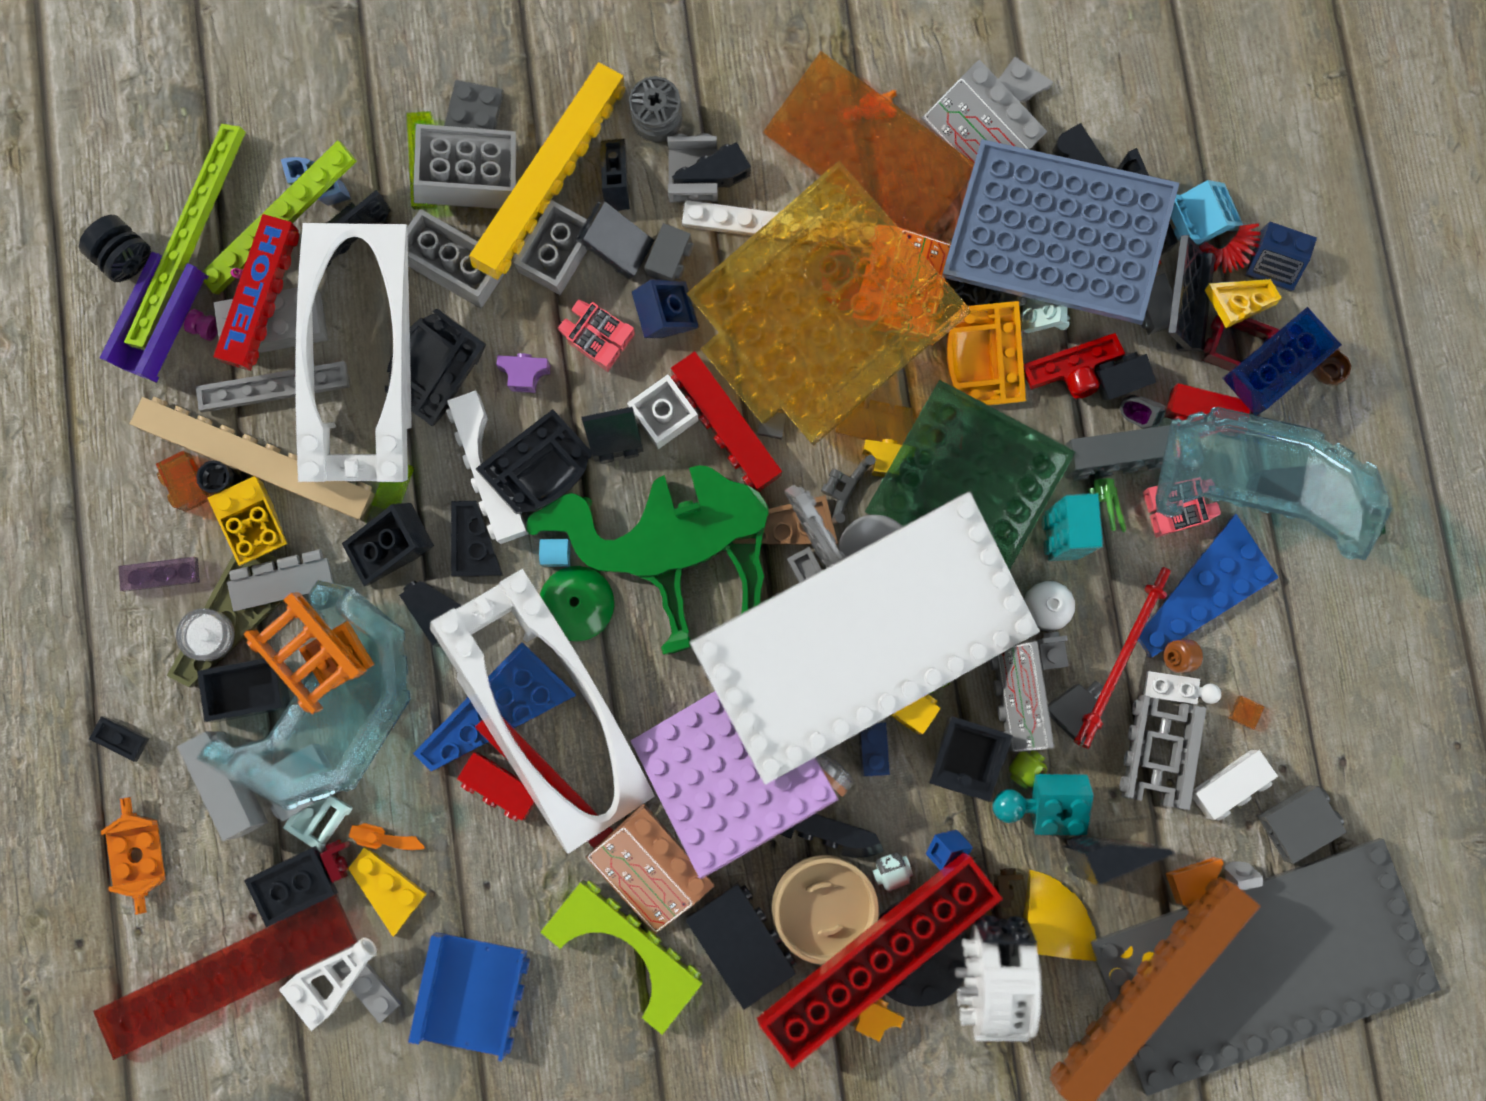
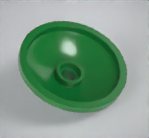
[540,566,615,642]

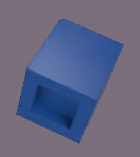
[926,830,973,870]

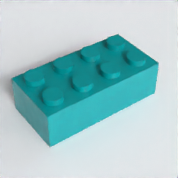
[1041,494,1103,561]

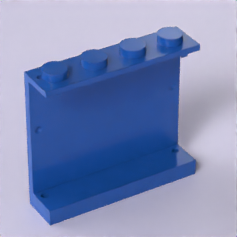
[408,932,530,1061]

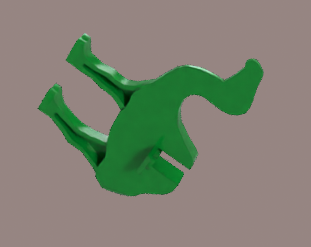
[526,465,769,656]

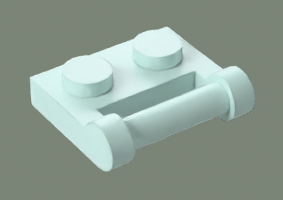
[283,794,353,853]

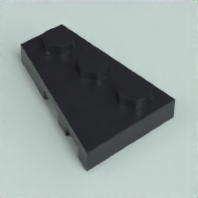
[451,501,503,577]

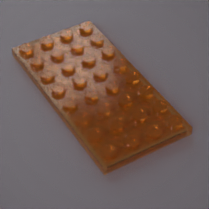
[762,51,974,236]

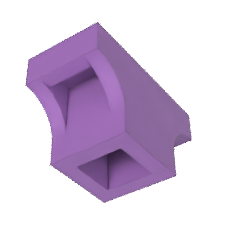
[497,353,550,393]

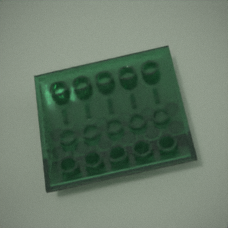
[865,380,1076,571]

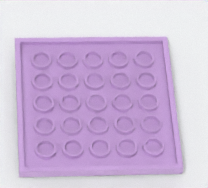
[631,691,839,879]

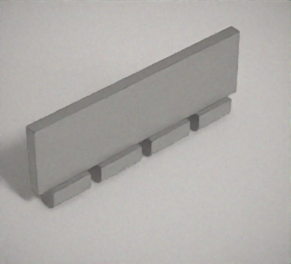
[227,549,335,612]

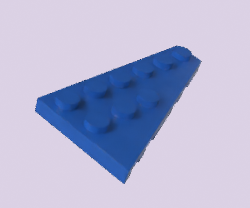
[1138,514,1279,658]
[413,642,577,771]

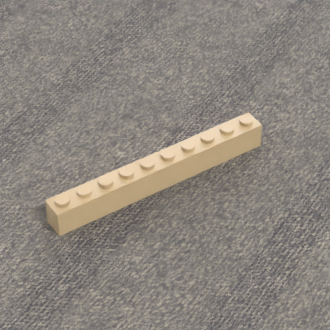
[130,396,378,523]

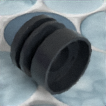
[78,214,151,282]

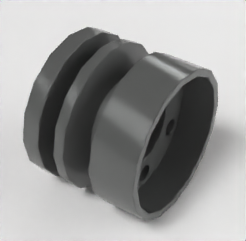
[629,76,683,143]

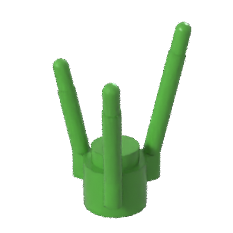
[1089,478,1126,532]

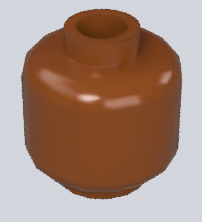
[1163,639,1203,673]

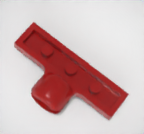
[1023,333,1125,399]

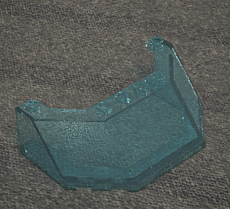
[1155,407,1393,561]
[196,580,411,811]

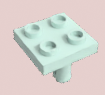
[1022,297,1070,333]

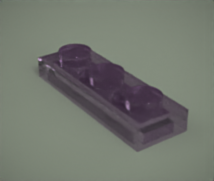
[118,557,200,592]

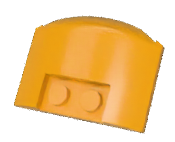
[947,301,1026,407]

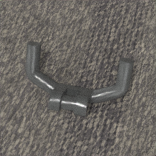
[821,455,876,525]

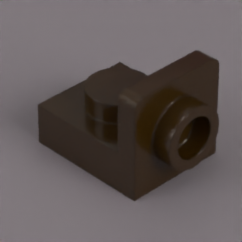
[993,868,1024,908]

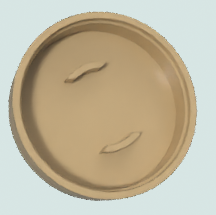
[772,855,879,964]

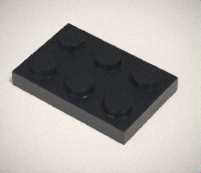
[244,846,338,927]

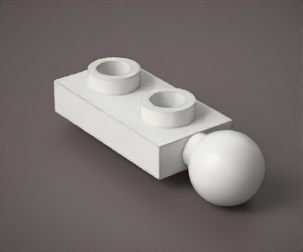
[1144,671,1221,705]

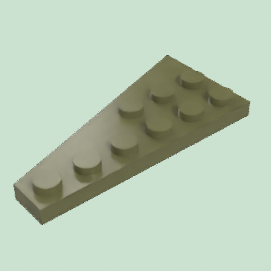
[167,553,284,688]

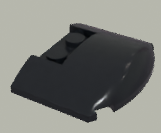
[385,309,486,426]
[476,409,592,514]

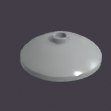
[838,515,903,557]

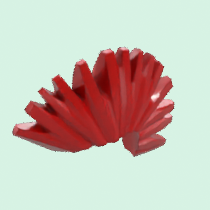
[1199,223,1261,273]

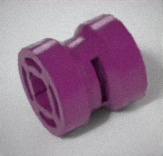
[184,309,218,341]

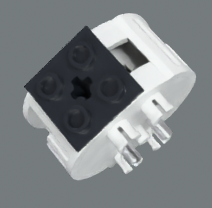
[955,916,1041,1042]

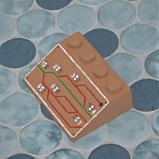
[585,803,715,934]

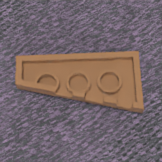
[734,495,838,545]

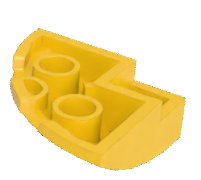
[1023,870,1097,961]

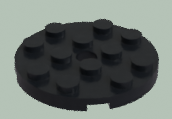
[878,900,970,1007]

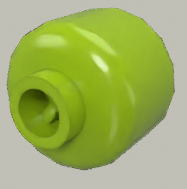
[1009,750,1048,789]

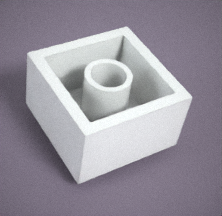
[627,375,699,449]

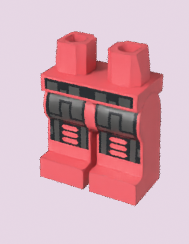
[558,300,635,372]
[1143,477,1221,538]

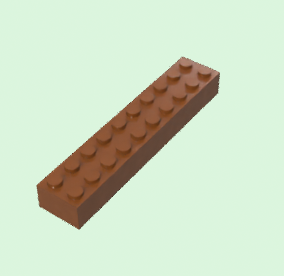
[1049,877,1260,1101]

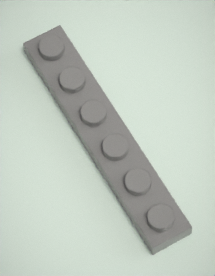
[196,361,350,413]

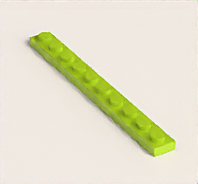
[124,124,246,350]

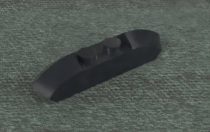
[780,814,884,858]

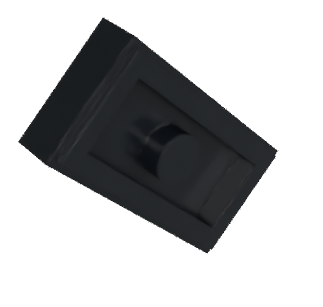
[89,716,150,762]

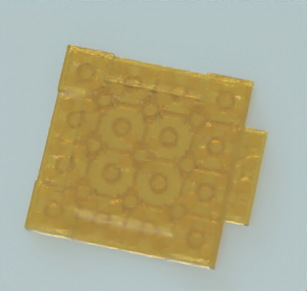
[686,161,971,445]

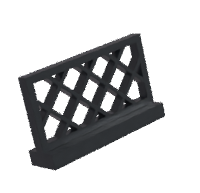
[1168,235,1215,352]

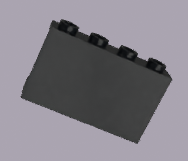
[685,882,797,1010]

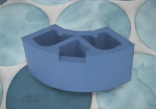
[281,157,351,206]

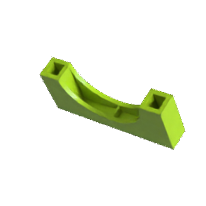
[540,880,703,1035]

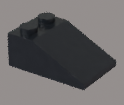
[581,406,644,464]
[342,503,434,587]

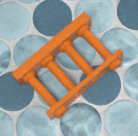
[244,592,366,714]

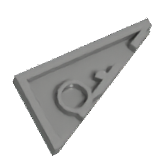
[998,57,1053,102]

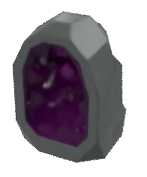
[1120,395,1166,429]

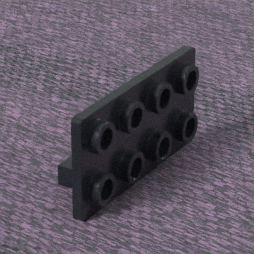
[299,190,391,268]

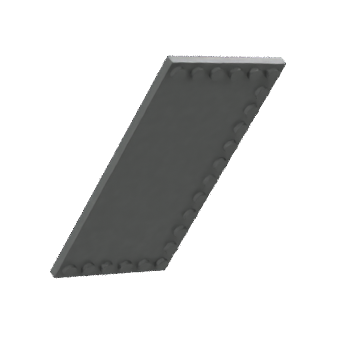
[1091,838,1441,1096]

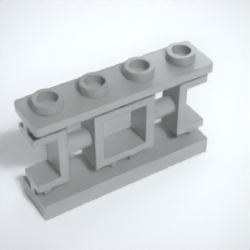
[1119,695,1206,810]

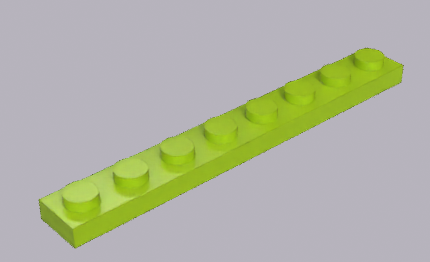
[202,140,357,295]

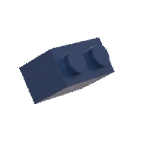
[859,723,890,777]

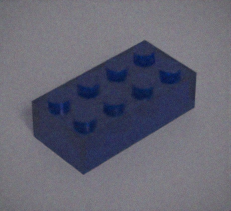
[1222,307,1342,416]

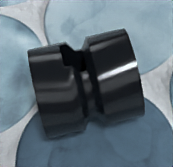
[196,460,241,495]

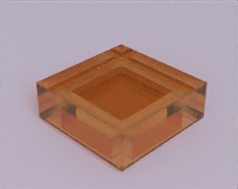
[1228,696,1265,730]

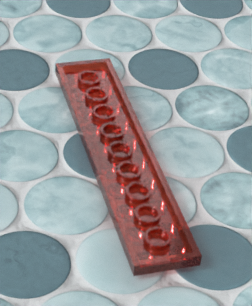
[93,894,358,1060]

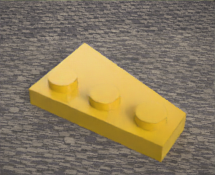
[1205,279,1282,328]
[348,847,427,937]

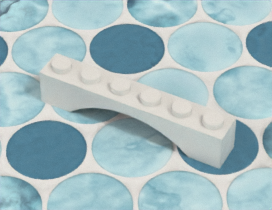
[446,390,529,544]

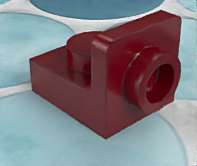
[320,839,352,883]

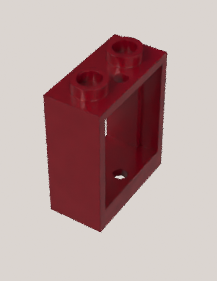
[1202,315,1283,382]

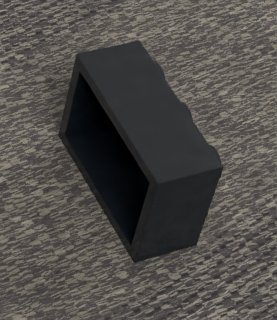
[197,658,291,723]

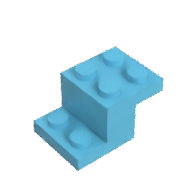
[1170,180,1243,245]

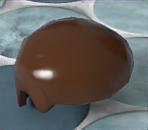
[1311,346,1351,385]

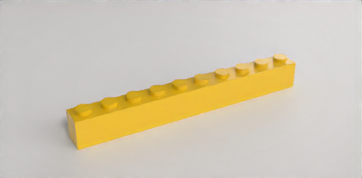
[469,62,626,280]

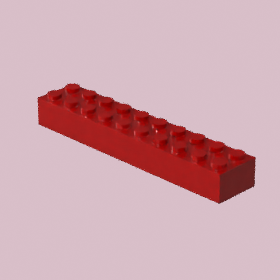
[756,852,1002,1069]

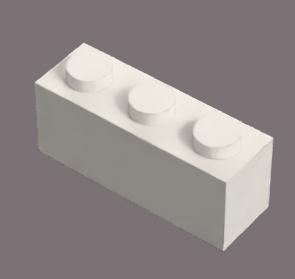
[1192,750,1278,821]

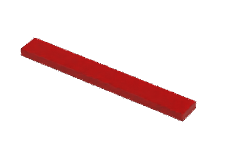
[475,714,614,848]

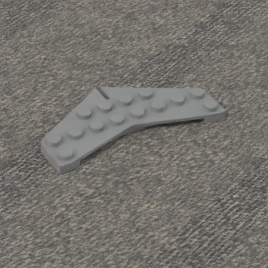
[784,485,846,569]

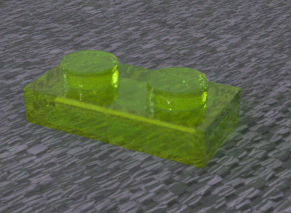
[371,465,414,510]

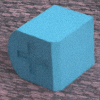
[539,539,570,567]

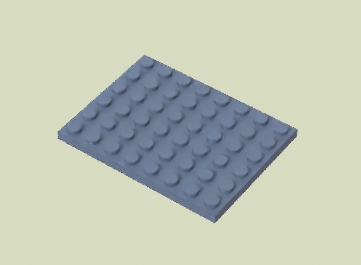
[942,139,1179,325]

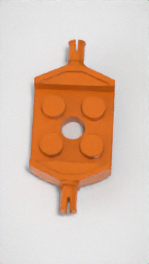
[101,797,166,915]

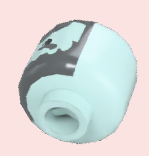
[872,852,913,891]

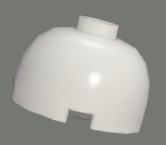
[1024,581,1075,632]

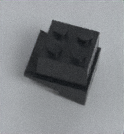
[929,716,1013,802]

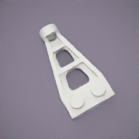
[279,938,377,1031]

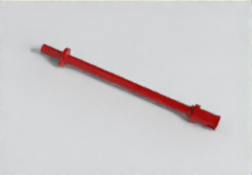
[1074,567,1171,749]

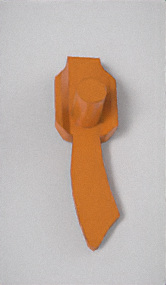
[349,823,425,850]

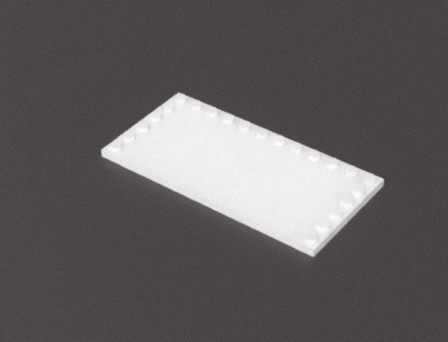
[690,492,1040,785]

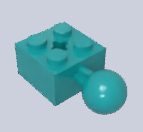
[992,774,1094,835]

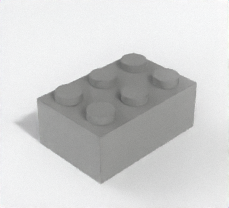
[514,200,587,296]

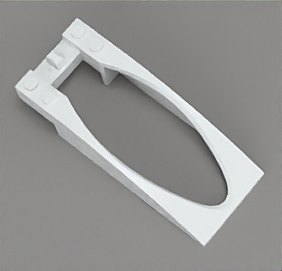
[296,223,412,482]
[430,569,655,854]

